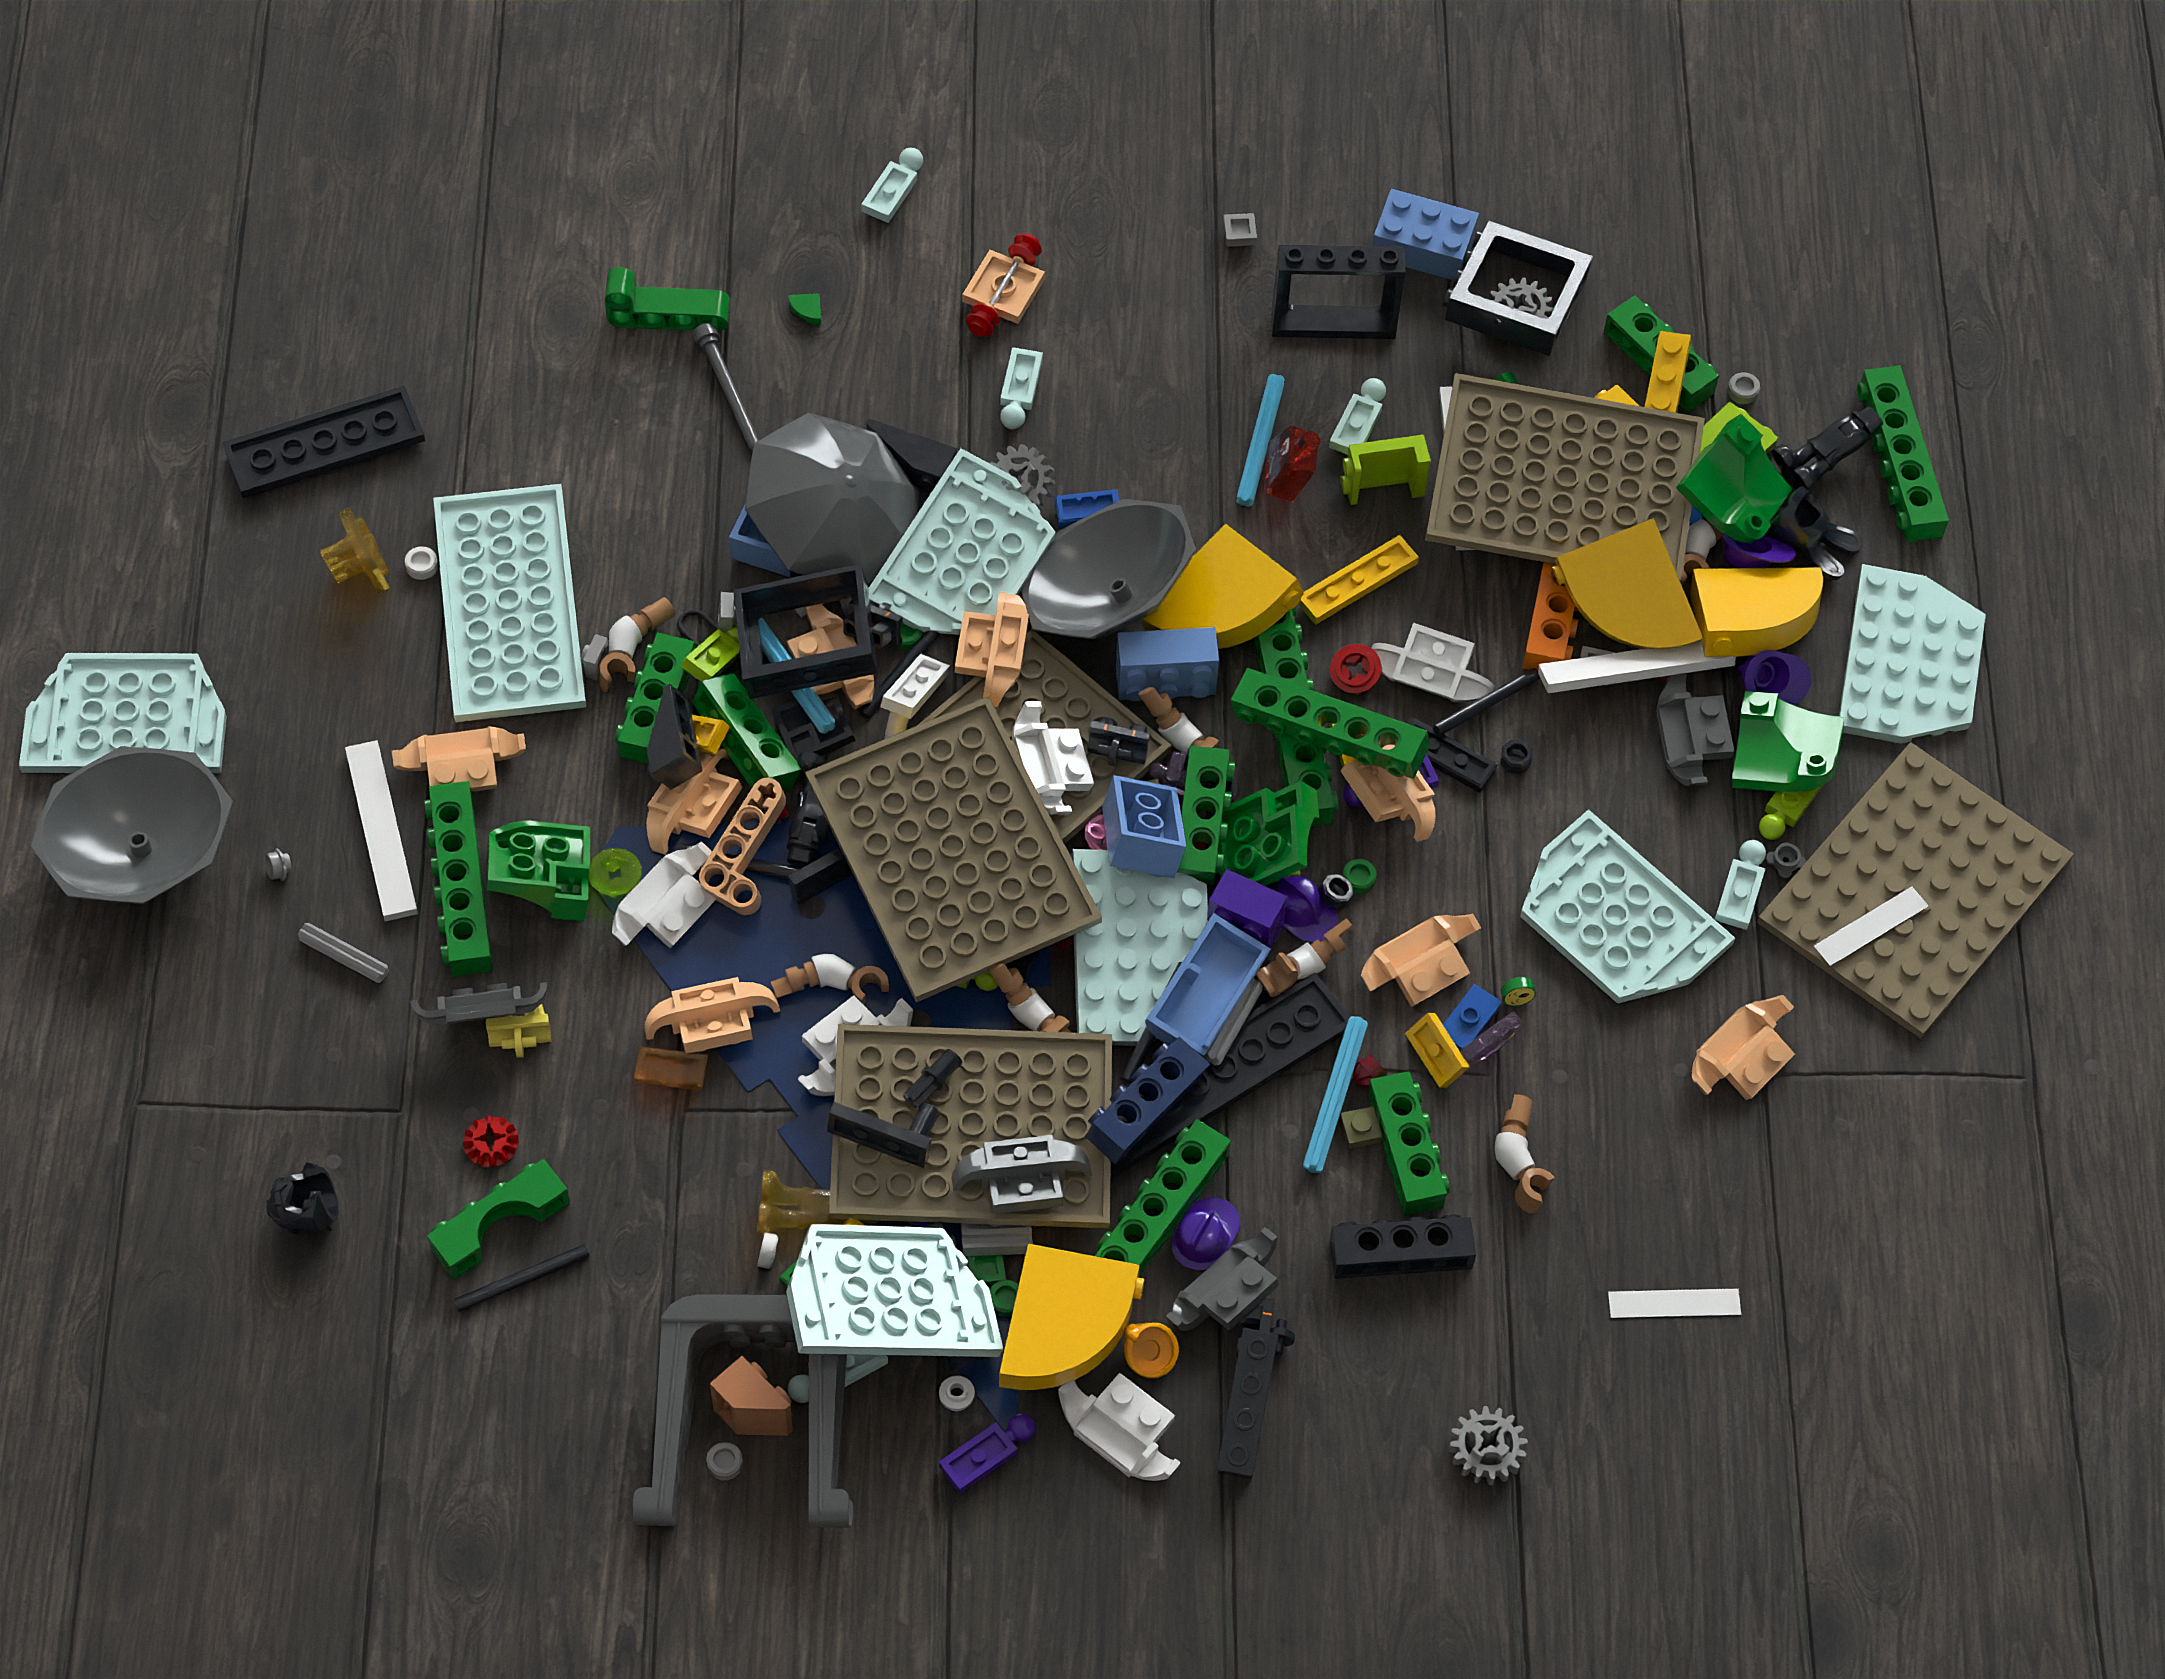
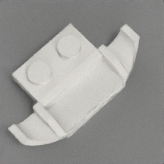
[1371,623,1494,702]
[1011,701,1094,815]
[612,841,716,948]
[798,996,913,1096]
[1058,1373,1180,1481]

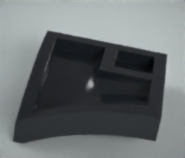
[772,693,856,761]

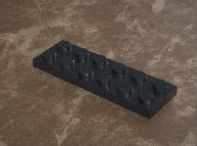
[222,385,425,498]

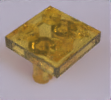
[320,507,390,593]

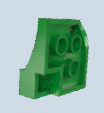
[1676,414,1793,543]
[1732,691,1844,792]
[1218,781,1319,886]
[486,821,590,921]

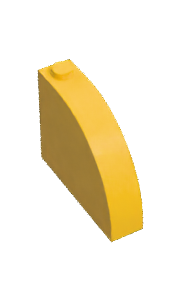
[1552,518,1703,649]
[1140,524,1304,649]
[1690,568,1823,657]
[999,1244,1144,1390]

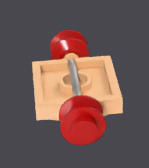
[962,234,1045,336]

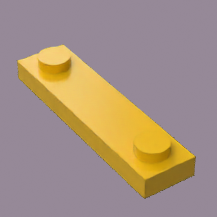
[1298,535,1419,625]

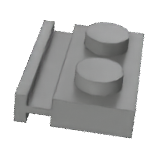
[960,1223,1033,1256]

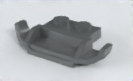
[1655,673,1734,786]
[410,982,548,1025]
[951,1135,1092,1214]
[1166,1227,1279,1331]

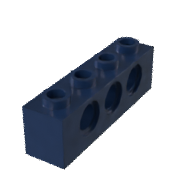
[1085,1036,1210,1164]

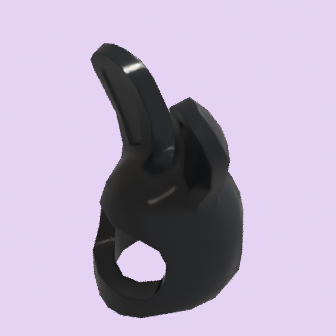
[1769,486,1863,581]

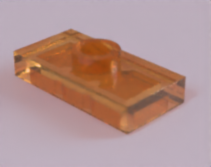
[634,1046,708,1091]

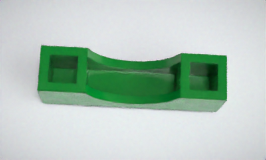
[427,1159,570,1280]

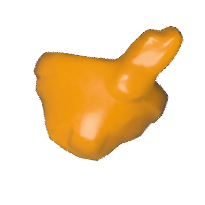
[1124,1323,1179,1378]

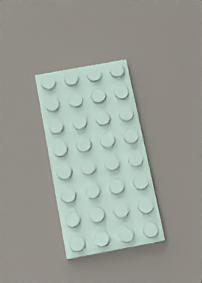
[433,484,586,722]

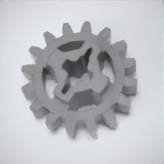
[1490,278,1553,321]
[989,444,1055,507]
[1449,1406,1528,1485]

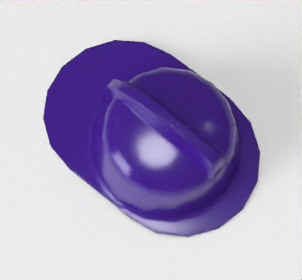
[1722,533,1796,568]
[1738,650,1812,705]
[1270,875,1338,943]
[1172,1198,1241,1271]

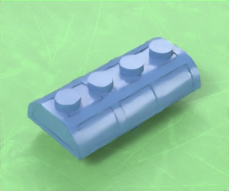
[1145,913,1271,1057]

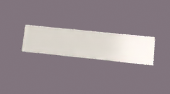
[1814,887,1928,966]
[1608,1289,1741,1318]

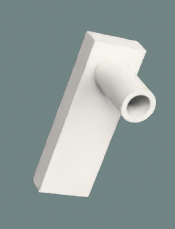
[881,654,950,739]

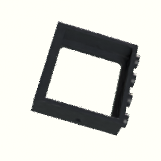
[1443,221,1593,356]
[1271,245,1405,339]
[734,564,878,699]

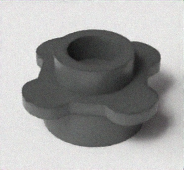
[1766,842,1806,878]

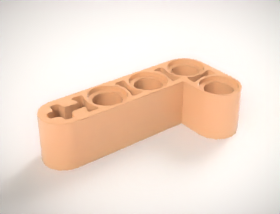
[699,778,786,915]

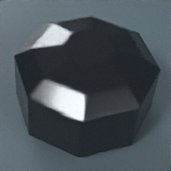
[1500,740,1532,773]
[1318,874,1354,908]

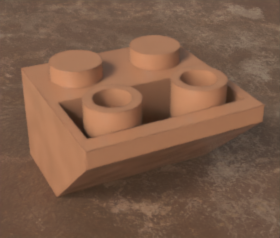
[710,1356,793,1436]

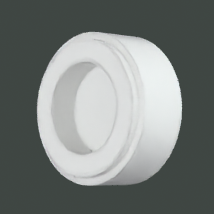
[405,547,438,580]
[757,1232,779,1269]

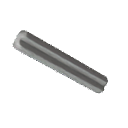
[298,923,389,983]
[1204,978,1263,1065]

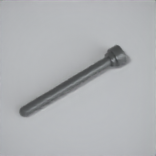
[692,323,759,450]

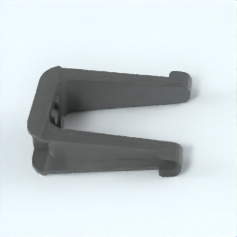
[633,1294,854,1528]

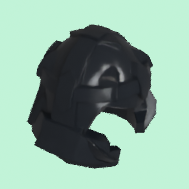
[266,1162,339,1234]

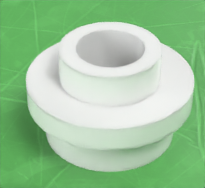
[939,1376,975,1411]

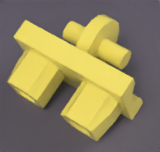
[486,1004,551,1058]

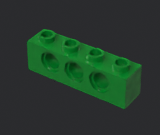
[1604,295,1719,412]
[615,632,695,764]
[692,673,802,796]
[1177,745,1235,885]
[1367,1071,1450,1216]

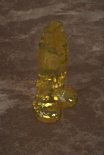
[757,1170,878,1234]

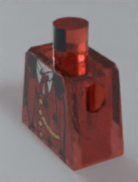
[1264,426,1321,502]

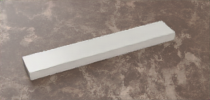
[1538,641,1736,693]
[345,740,418,922]

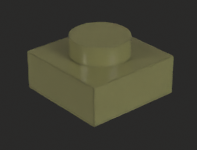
[1340,1106,1382,1149]

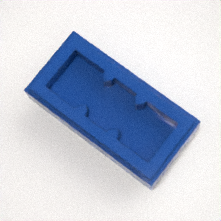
[1054,489,1119,528]
[1443,984,1502,1055]

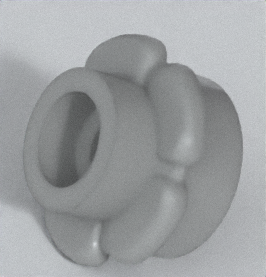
[265,848,292,881]

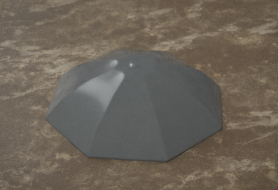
[745,413,919,584]
[1021,499,1196,639]
[31,746,233,904]

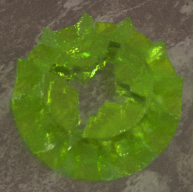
[589,848,642,899]

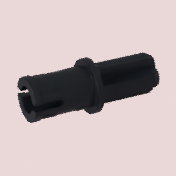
[903,1049,963,1109]

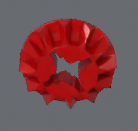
[1330,644,1382,695]
[463,1114,519,1168]

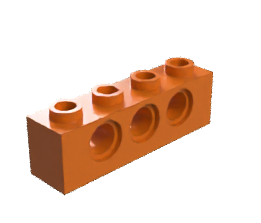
[1522,562,1579,670]

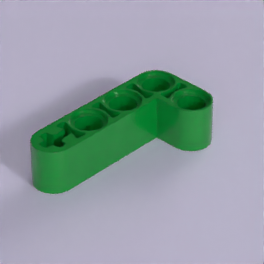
[604,267,730,331]

